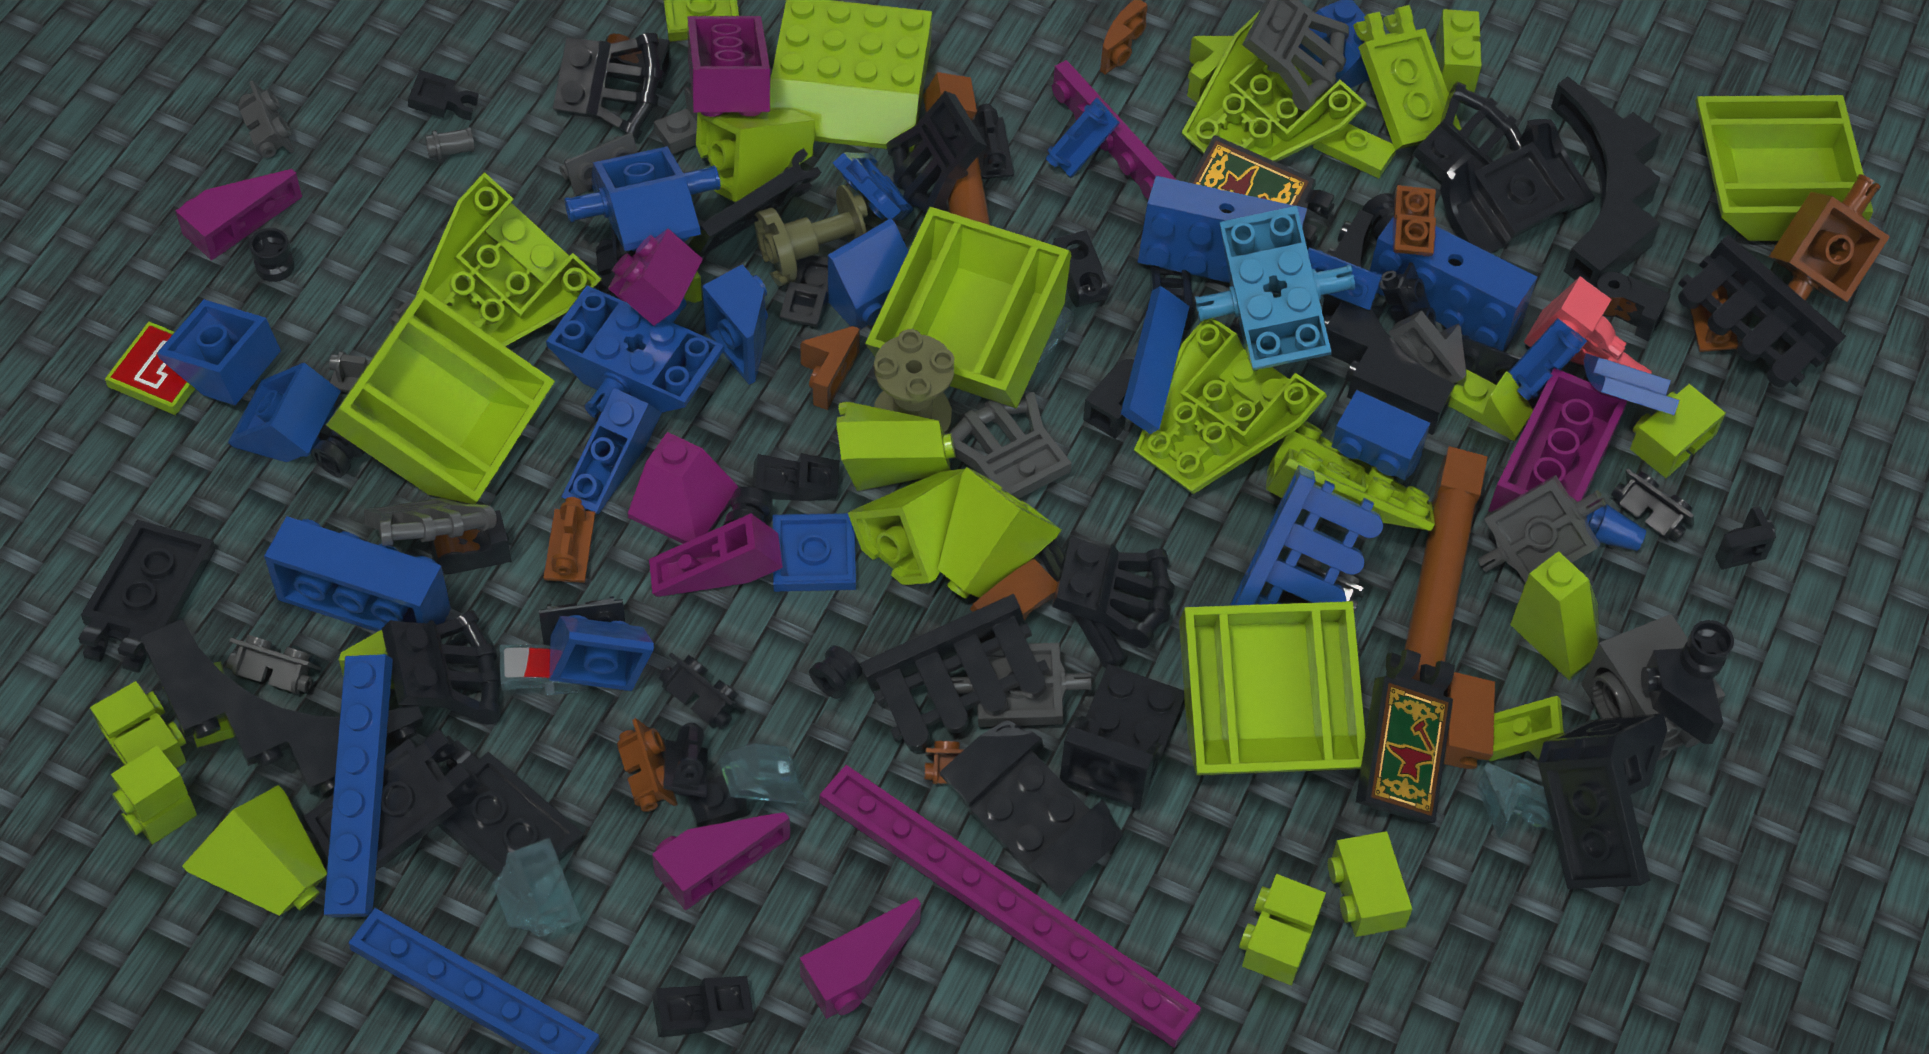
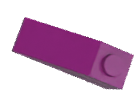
[176,169,302,261]
[649,513,783,597]
[652,812,790,911]
[799,897,921,1019]

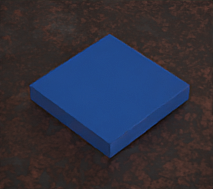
[773,513,856,592]

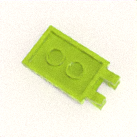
[1353,5,1461,150]

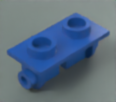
[1046,97,1120,178]
[1308,247,1382,310]
[1509,318,1587,400]

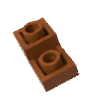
[1100,0,1148,75]
[1393,185,1436,256]
[970,559,1057,621]

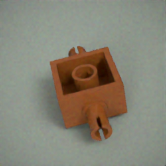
[1769,174,1890,302]

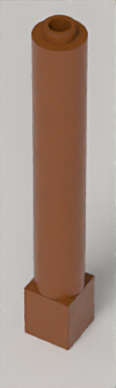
[923,72,990,225]
[1404,446,1488,681]

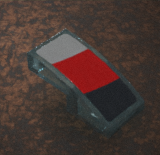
[500,644,589,695]

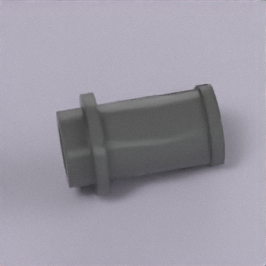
[425,127,475,160]

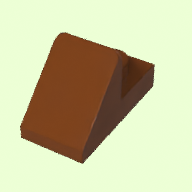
[800,326,860,410]

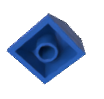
[1298,0,1370,88]
[828,218,908,330]
[703,264,768,385]
[157,299,281,405]
[228,362,341,462]
[1332,390,1430,480]
[549,615,654,691]

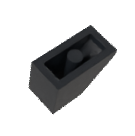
[1641,648,1724,744]

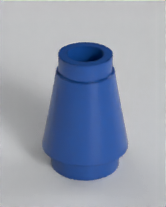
[1586,504,1646,551]

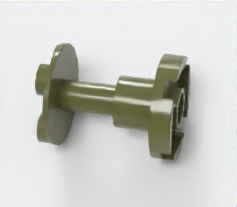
[754,185,869,286]
[874,329,954,434]

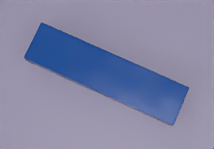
[1121,286,1189,434]

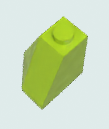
[696,109,816,202]
[836,402,956,491]
[938,467,1062,599]
[848,469,965,585]
[1510,551,1599,680]
[182,785,327,916]

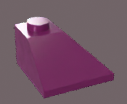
[628,432,739,544]

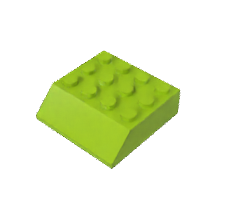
[770,0,932,152]
[1695,95,1873,241]
[865,207,1071,409]
[326,289,555,504]
[1179,601,1366,775]

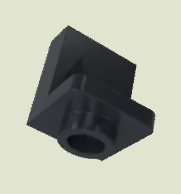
[1715,506,1776,570]
[686,761,752,828]

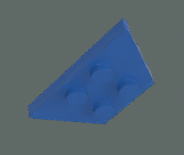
[833,152,914,221]

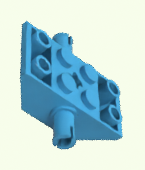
[1195,206,1355,371]

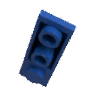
[561,388,662,514]

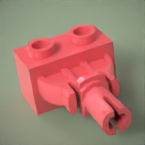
[1524,276,1652,374]

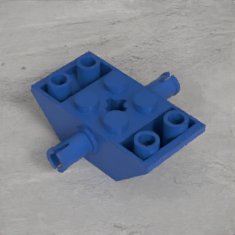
[564,146,721,251]
[546,285,725,419]

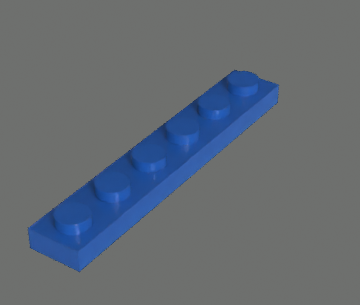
[324,654,393,918]
[349,908,600,1054]

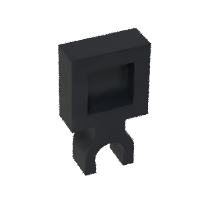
[408,70,479,121]

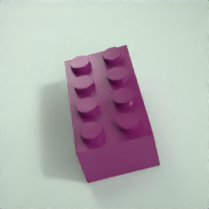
[687,16,770,117]
[1488,368,1627,512]

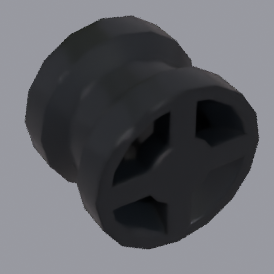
[809,645,863,699]

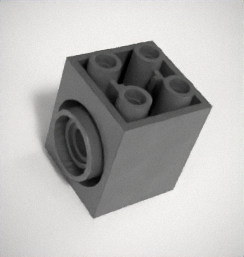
[1581,614,1725,761]

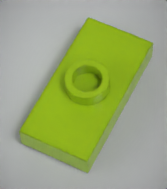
[1313,123,1396,179]

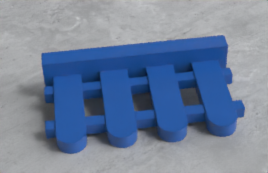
[1229,465,1383,606]

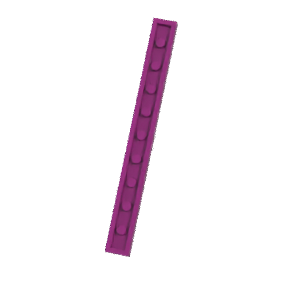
[819,765,1201,1048]

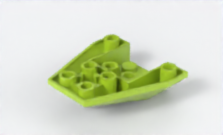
[1181,11,1367,162]
[416,172,601,346]
[1134,318,1327,494]
[1266,421,1435,531]

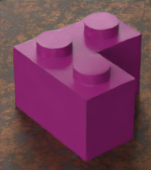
[608,228,703,326]

